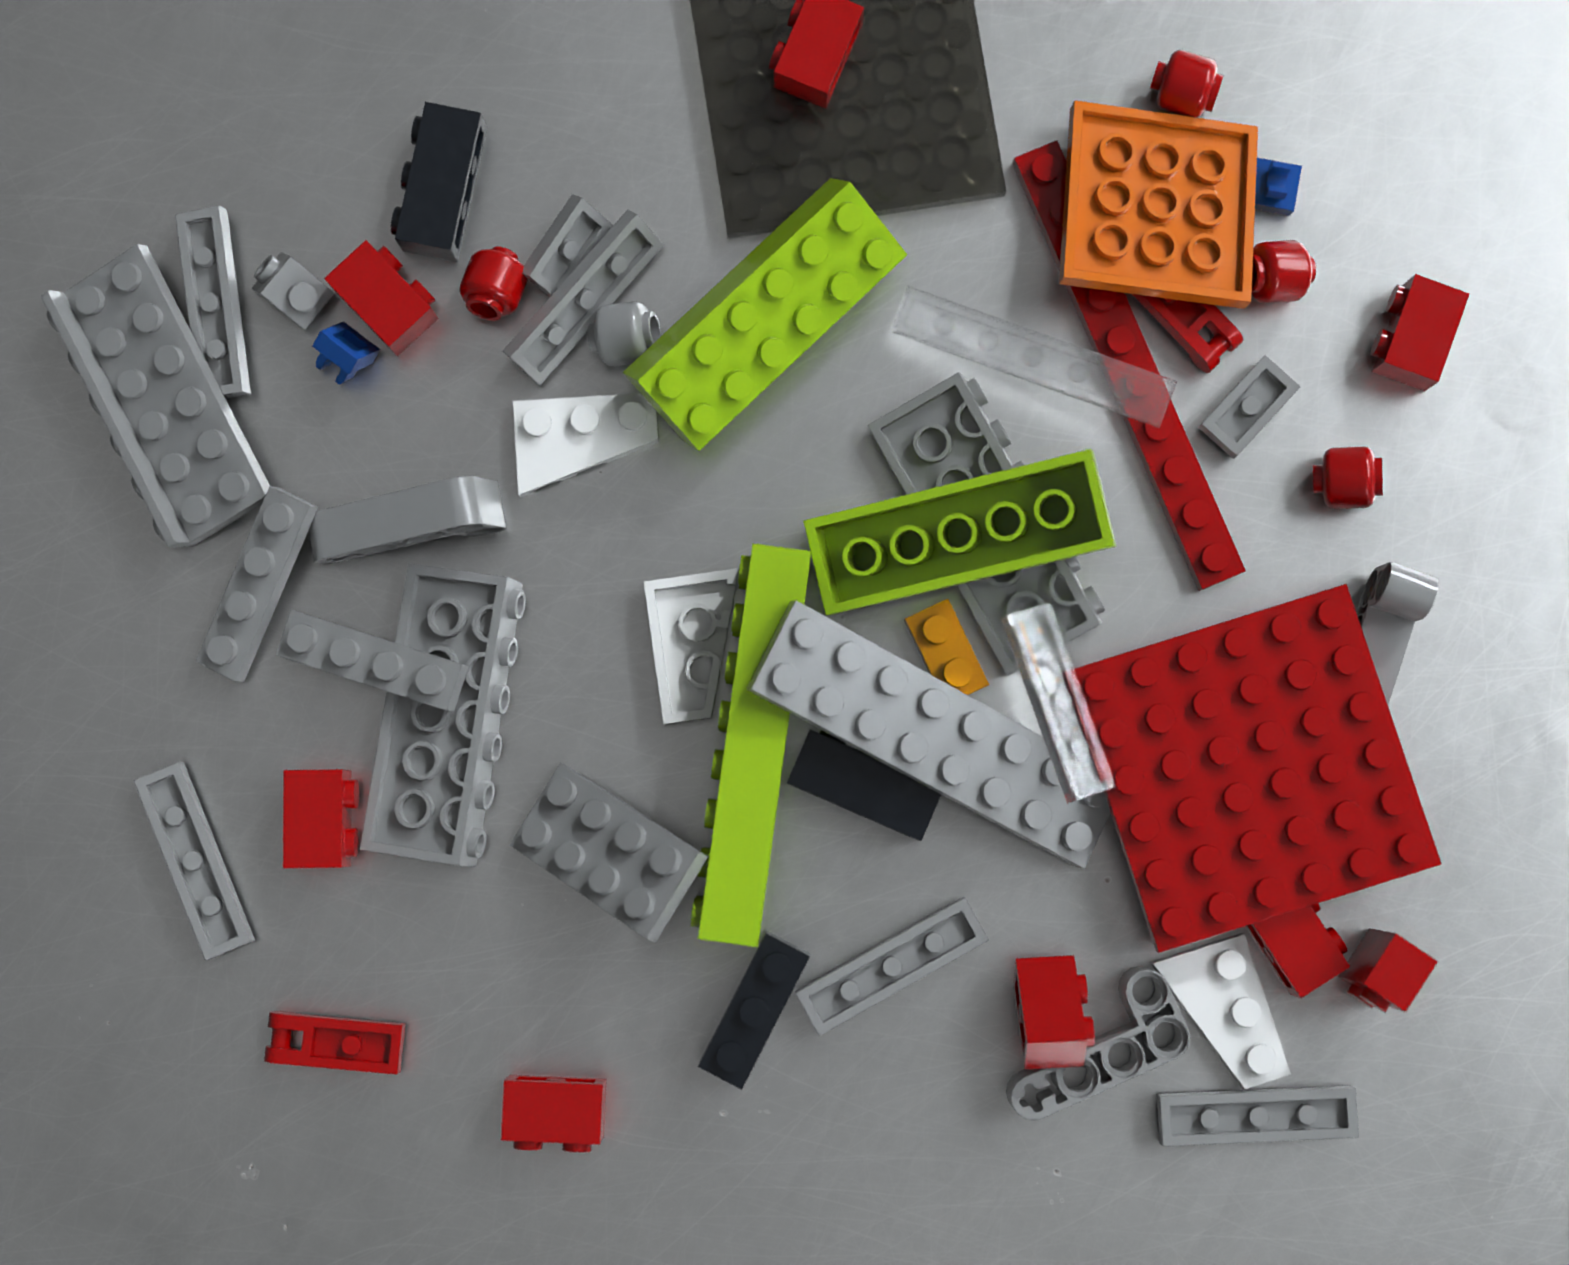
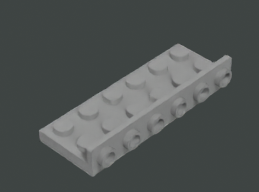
[41,244,270,547]
[868,372,1105,675]
[360,564,526,867]

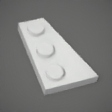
[513,393,659,498]
[643,568,739,725]
[1150,933,1291,1089]

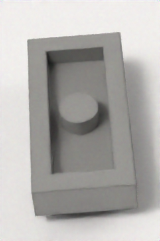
[522,194,613,297]
[1198,355,1301,459]

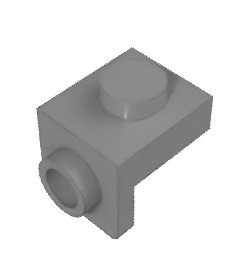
[252,252,335,330]

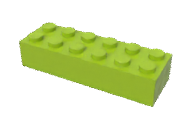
[622,178,907,451]
[803,449,1117,616]

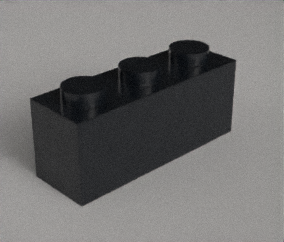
[391,102,487,262]
[786,729,941,841]
[698,931,810,1090]

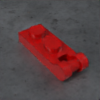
[1132,294,1243,373]
[264,1011,406,1075]

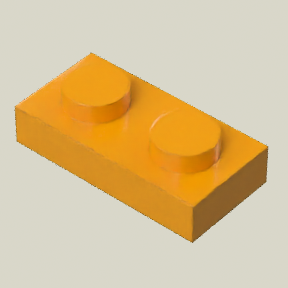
[904,599,989,695]

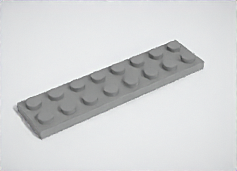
[746,600,1111,869]

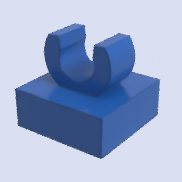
[1255,157,1302,216]
[312,321,381,385]

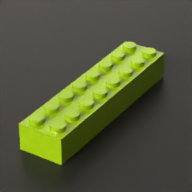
[690,543,811,947]

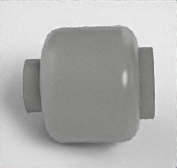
[587,301,661,366]

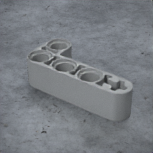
[309,476,506,564]
[1357,562,1439,704]
[1006,966,1190,1120]

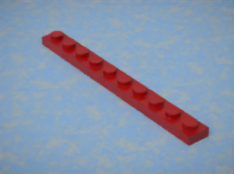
[1012,140,1246,591]

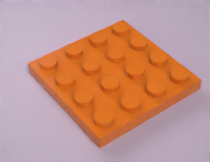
[1059,100,1258,309]

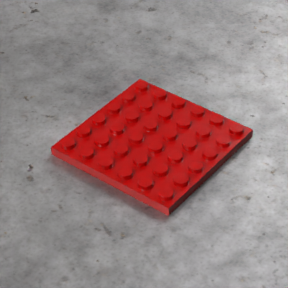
[1065,584,1442,953]

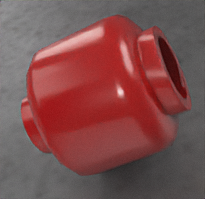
[1150,50,1224,118]
[1252,240,1316,304]
[459,246,528,321]
[1313,446,1383,509]

